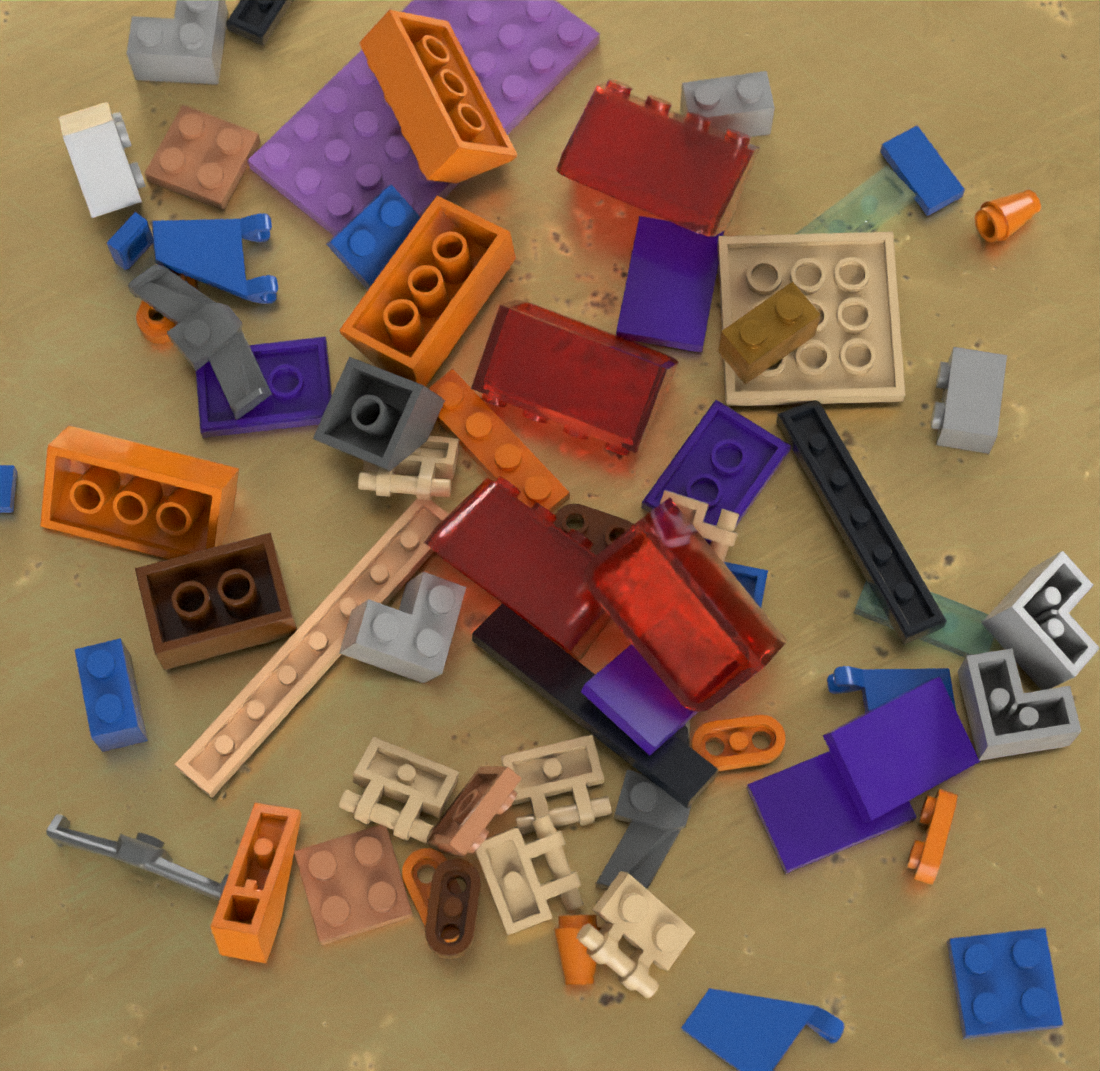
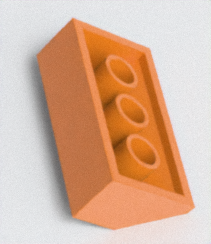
[359,9,518,183]
[339,195,516,387]
[40,426,239,559]

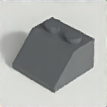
[313,357,445,471]

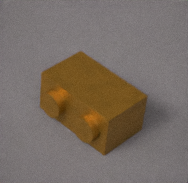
[718,281,821,385]

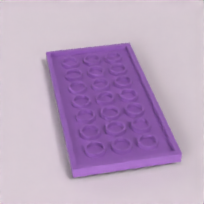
[248,0,600,236]

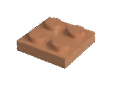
[145,105,261,211]
[426,766,522,856]
[294,825,413,945]

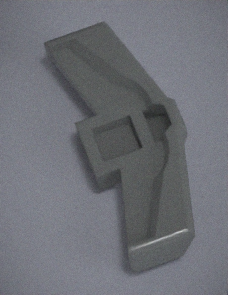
[128,265,272,420]
[595,721,692,890]
[46,814,229,901]

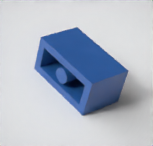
[75,638,148,752]

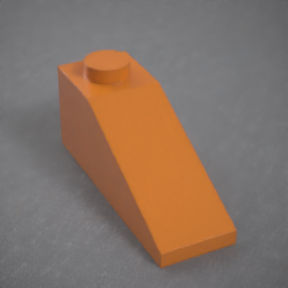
[210,803,301,963]

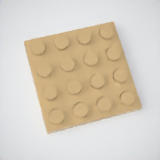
[717,232,905,406]

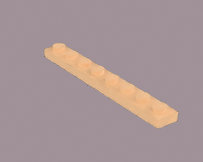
[174,499,457,798]

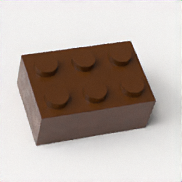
[135,532,297,670]

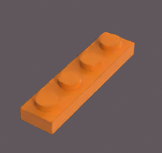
[428,369,570,526]

